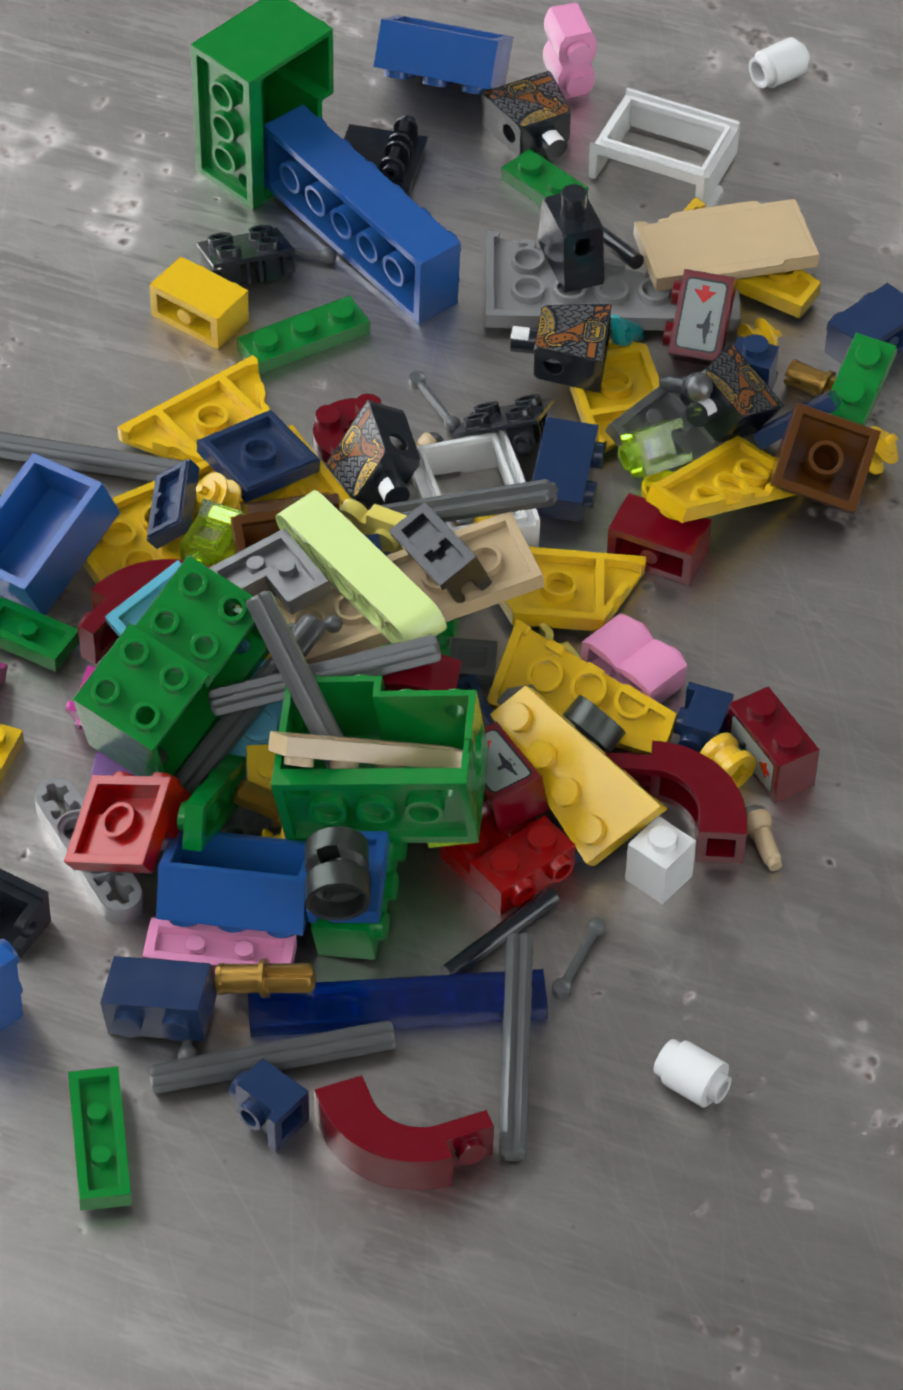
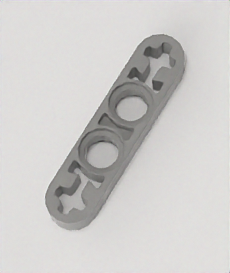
[34,777,143,925]

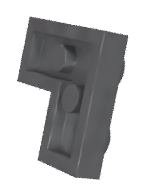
[605,386,726,466]
[210,528,332,615]

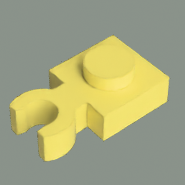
[340,499,407,554]

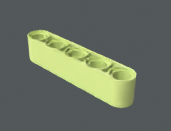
[276,490,447,644]

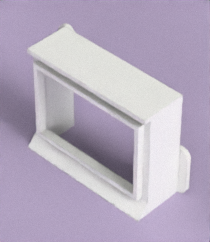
[588,88,740,208]
[410,429,540,547]

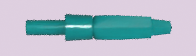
[611,314,646,347]

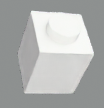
[625,816,696,905]

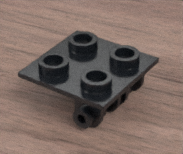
[344,115,428,193]
[196,225,296,286]
[452,394,555,455]

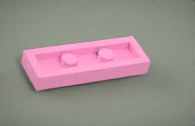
[142,917,297,977]

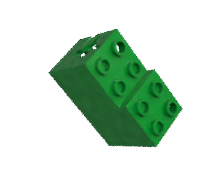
[190,0,334,210]
[73,555,270,777]
[271,674,489,843]

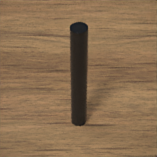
[602,225,644,270]
[440,887,560,983]

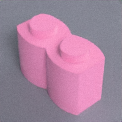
[543,2,597,99]
[580,614,687,704]

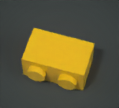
[149,256,249,350]

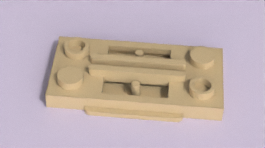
[634,199,819,291]

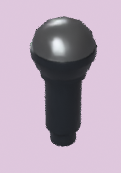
[659,372,713,402]

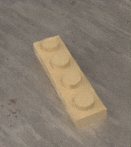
[268,731,463,769]

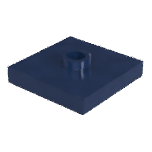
[197,410,321,503]

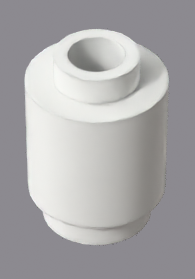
[748,37,810,88]
[653,1039,732,1108]

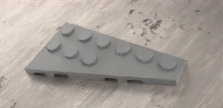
[485,229,741,332]

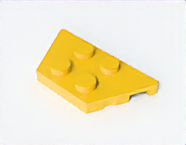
[569,338,660,453]
[117,355,270,464]
[499,546,646,632]

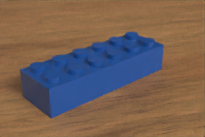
[264,105,461,325]

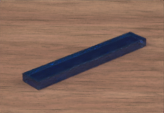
[248,969,548,1037]

